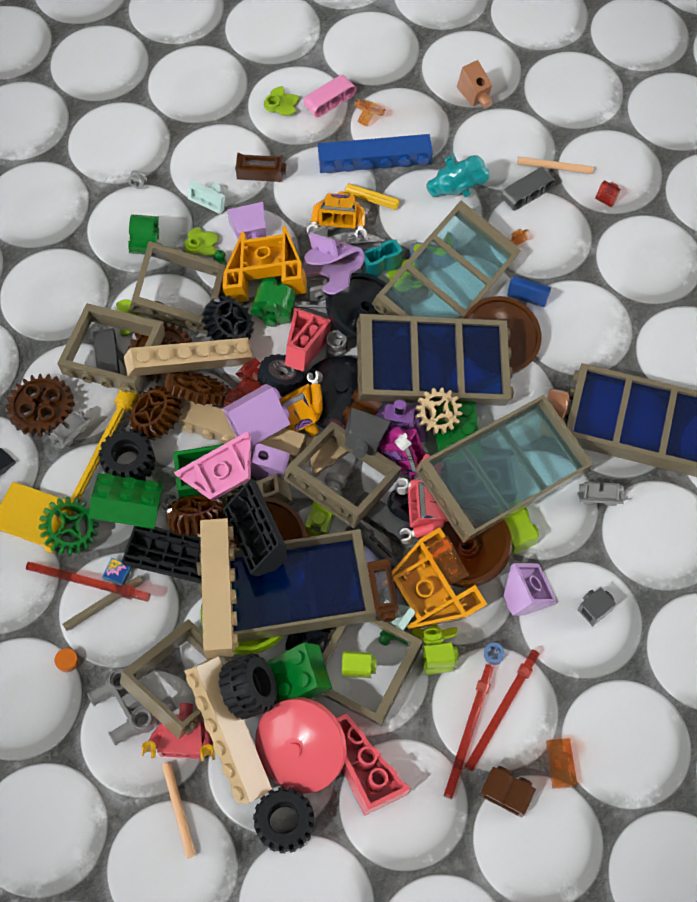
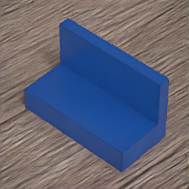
[507,276,552,307]

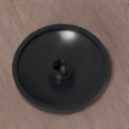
[326,273,404,342]
[301,356,383,430]

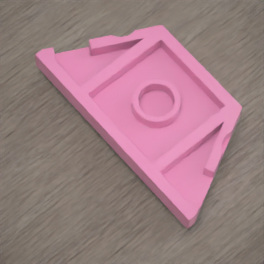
[174,432,251,501]

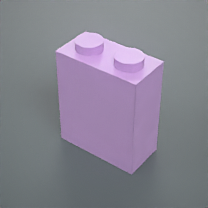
[222,384,290,447]

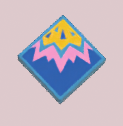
[102,557,133,586]

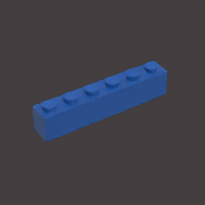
[317,134,433,173]

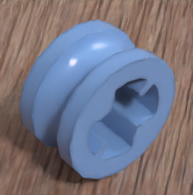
[484,643,504,665]

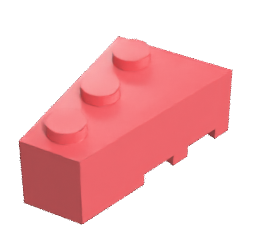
[285,308,331,372]

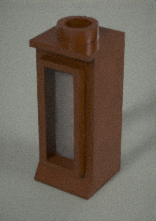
[235,152,287,182]
[367,558,400,622]

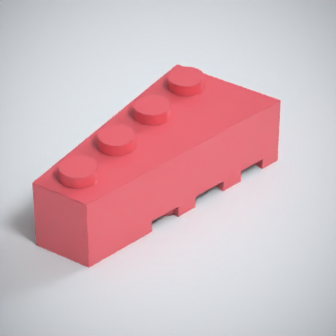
[336,713,411,816]

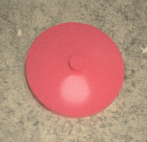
[255,697,347,794]

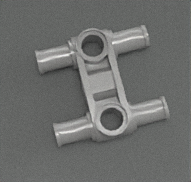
[87,667,177,746]

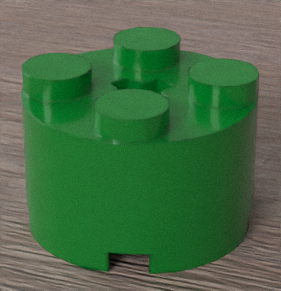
[128,214,159,255]
[251,281,296,327]

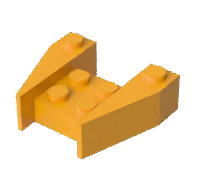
[223,226,307,302]
[381,527,487,631]

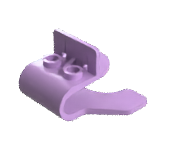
[303,232,364,294]

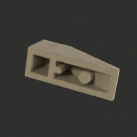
[222,473,292,507]

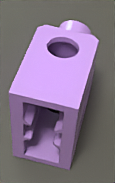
[227,202,266,239]
[251,444,290,480]

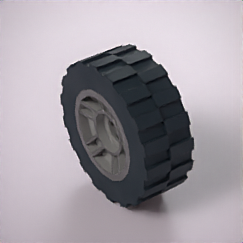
[257,354,305,397]

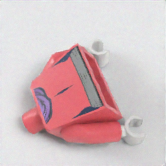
[397,478,448,544]

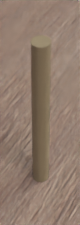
[62,575,144,631]

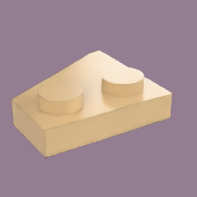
[306,436,350,477]

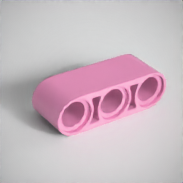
[303,75,356,117]

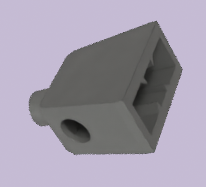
[345,408,390,458]

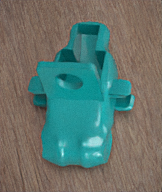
[426,153,490,197]

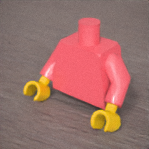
[141,703,215,761]

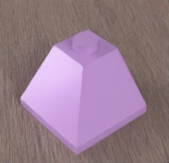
[504,563,557,616]

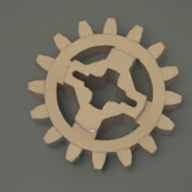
[415,387,462,435]

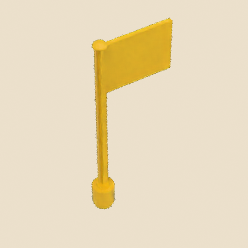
[0,389,141,554]

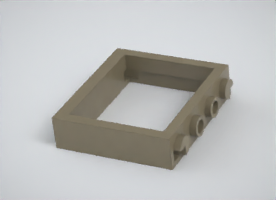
[129,241,226,335]
[57,303,166,394]
[284,421,401,528]
[321,604,423,727]
[120,619,233,739]

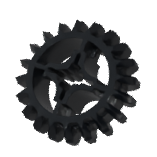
[201,295,255,341]

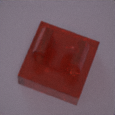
[595,180,621,207]
[236,358,261,384]

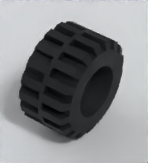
[99,428,156,481]
[219,653,278,720]
[253,787,315,854]

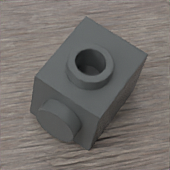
[578,587,616,627]

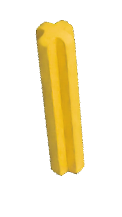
[345,183,399,210]

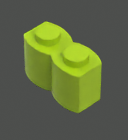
[422,642,459,676]
[342,651,377,678]

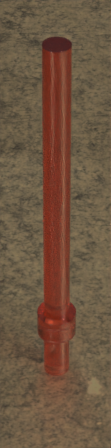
[26,561,151,602]
[464,649,540,772]
[443,664,494,799]

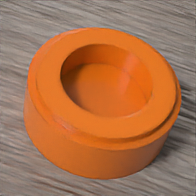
[54,648,79,672]

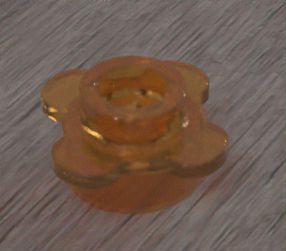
[510,229,529,246]

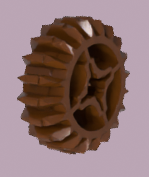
[128,385,183,441]
[166,494,225,536]

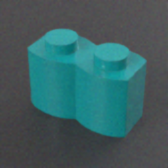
[361,240,403,277]

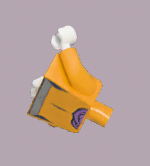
[307,191,367,240]
[279,371,323,437]

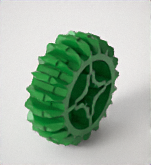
[38,497,99,556]

